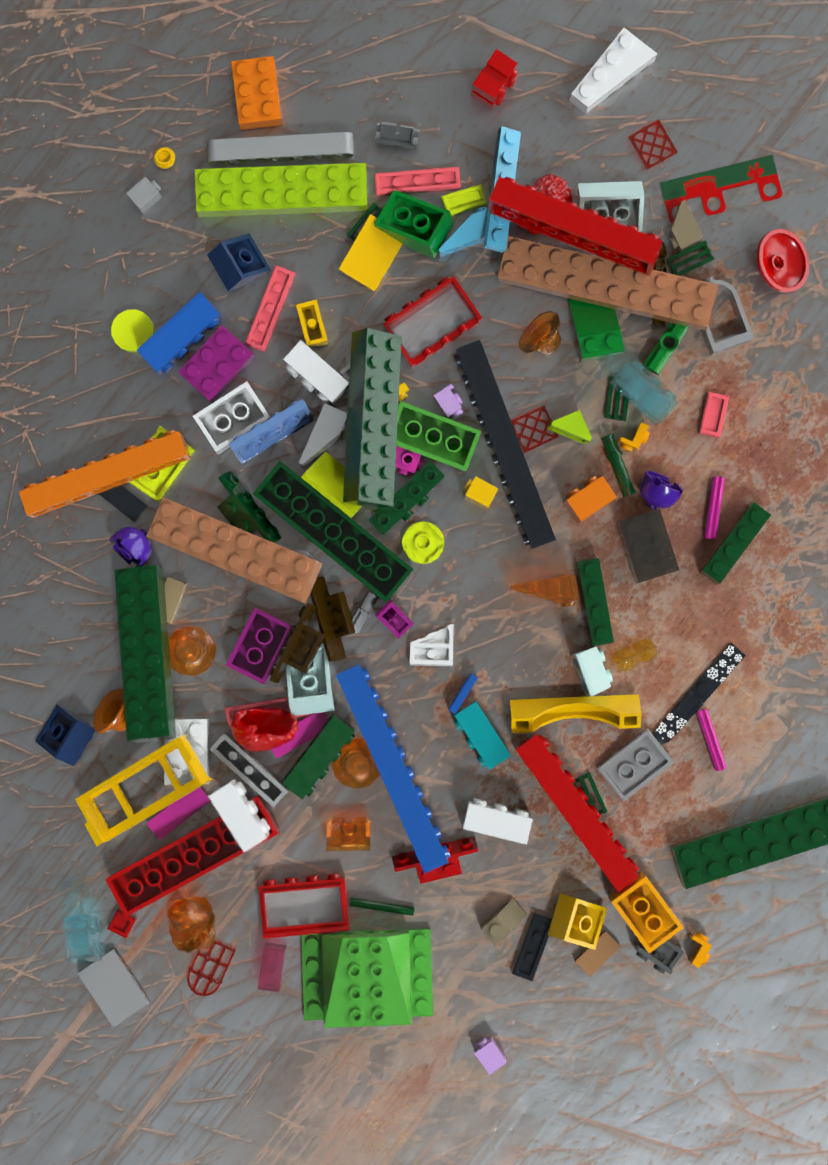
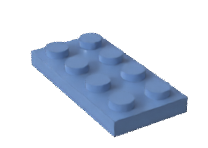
[229,399,314,464]

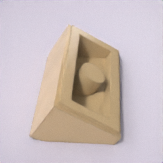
[164,577,188,624]

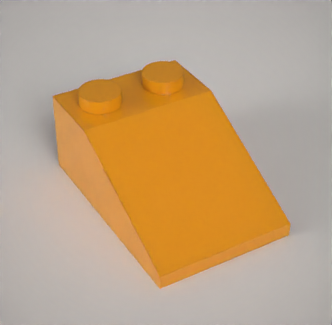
[608,871,684,954]

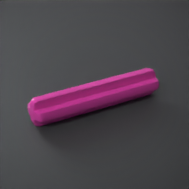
[704,476,725,540]
[696,709,726,771]

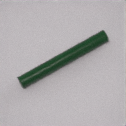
[350,898,415,916]

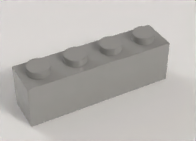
[210,732,289,808]

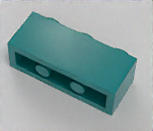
[453,701,511,770]

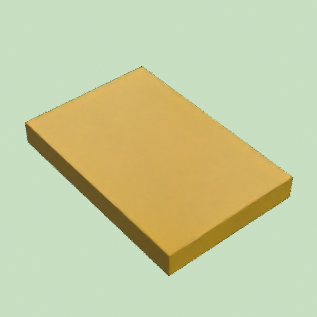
[338,214,403,292]

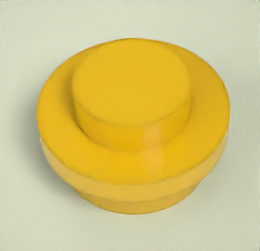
[154,147,175,169]

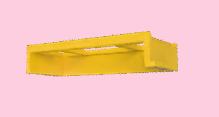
[75,735,212,847]

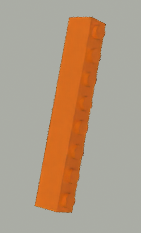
[19,430,191,518]

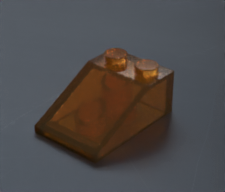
[509,574,580,608]

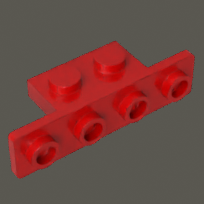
[392,836,479,884]

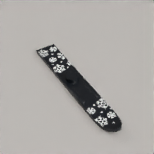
[654,643,746,745]

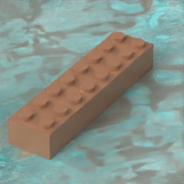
[146,497,322,604]

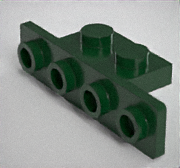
[369,462,445,535]
[217,471,282,543]

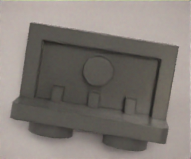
[633,939,684,975]

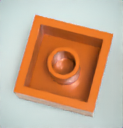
[563,475,617,524]

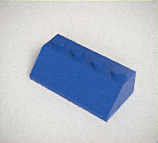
[137,292,222,375]

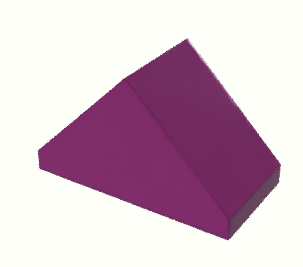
[375,600,413,639]

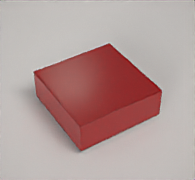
[107,909,137,938]

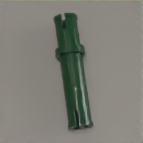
[601,433,636,498]

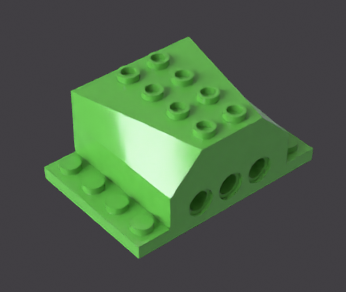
[301,928,433,1028]

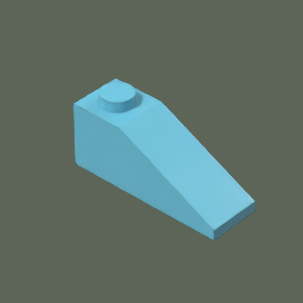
[439,207,488,257]

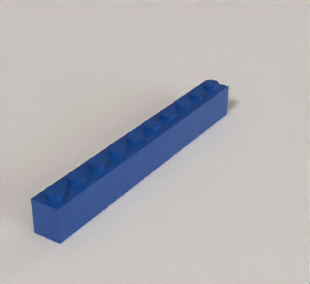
[336,665,451,873]

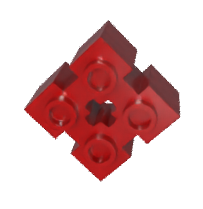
[471,49,518,110]

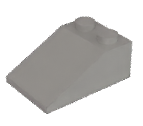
[299,403,348,468]

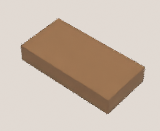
[575,931,621,977]

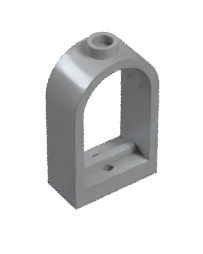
[701,277,754,356]

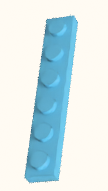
[483,126,521,253]

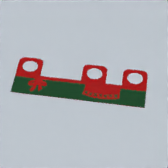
[660,154,782,223]

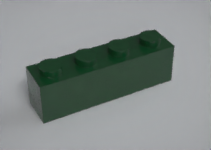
[700,502,771,585]
[576,558,614,647]
[282,713,355,800]

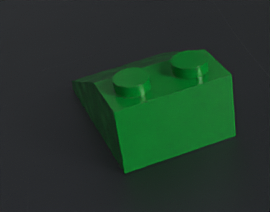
[374,190,454,259]
[568,299,625,363]

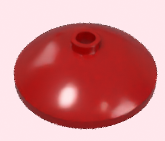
[757,229,809,293]

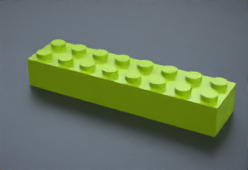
[195,163,368,217]

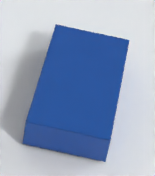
[448,674,478,714]

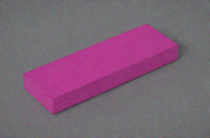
[271,712,328,759]
[146,787,211,840]

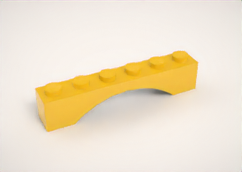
[510,694,642,733]

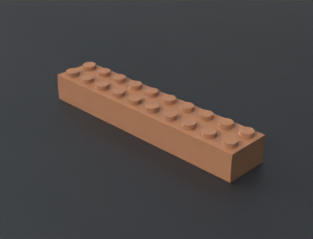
[497,236,718,331]

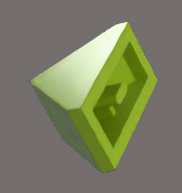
[547,410,592,445]

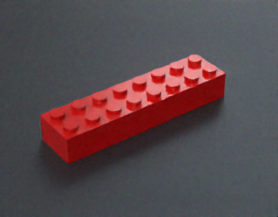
[489,176,663,276]
[514,733,639,892]
[105,795,280,918]

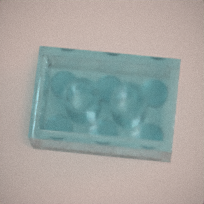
[609,360,678,426]

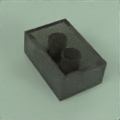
[616,509,679,584]

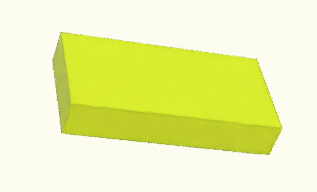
[441,184,488,217]

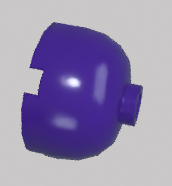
[639,470,684,510]
[109,527,152,567]

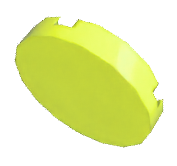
[111,309,154,352]
[402,521,444,564]

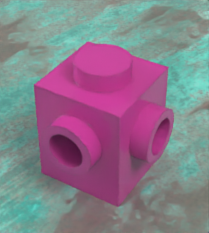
[395,446,424,477]

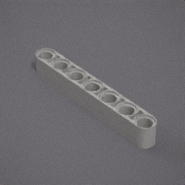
[207,132,354,165]

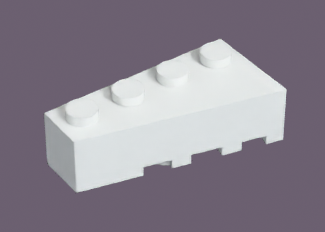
[569,28,657,114]

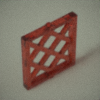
[628,120,678,170]
[511,405,559,453]

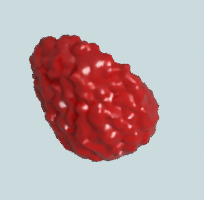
[517,174,573,235]
[231,708,299,752]

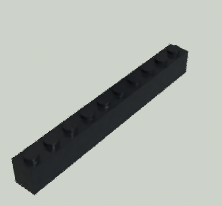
[454,340,556,550]

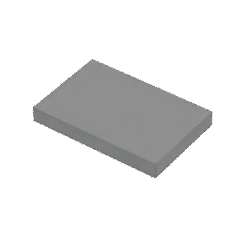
[597,728,674,802]
[77,949,150,1027]

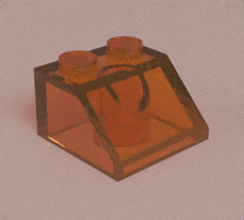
[326,817,371,851]

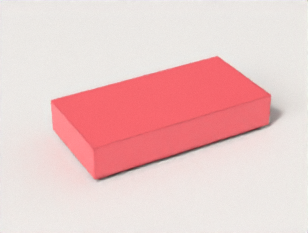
[698,392,729,438]

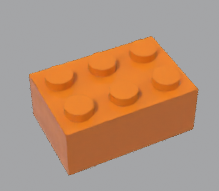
[231,56,283,131]

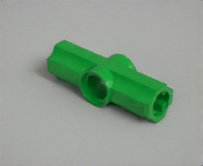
[643,322,689,375]

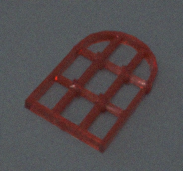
[187,936,236,996]

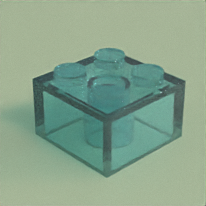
[63,914,105,965]

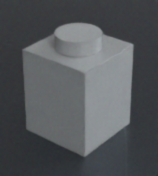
[126,177,162,214]

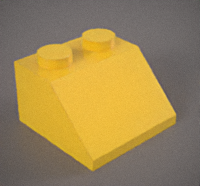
[548,894,607,950]

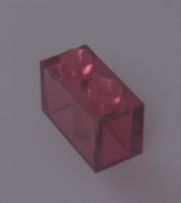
[258,942,287,992]

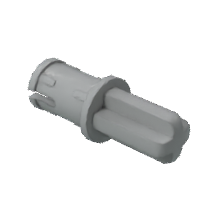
[352,591,379,633]

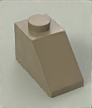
[668,200,704,253]
[480,898,527,946]

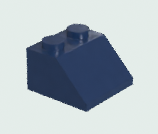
[207,233,271,291]
[35,705,95,766]

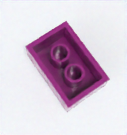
[178,325,255,404]
[226,607,293,685]

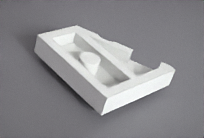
[410,624,454,666]

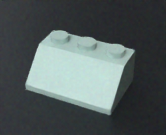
[577,181,644,232]

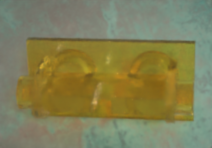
[612,638,657,672]

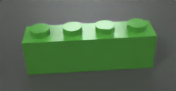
[396,401,482,472]

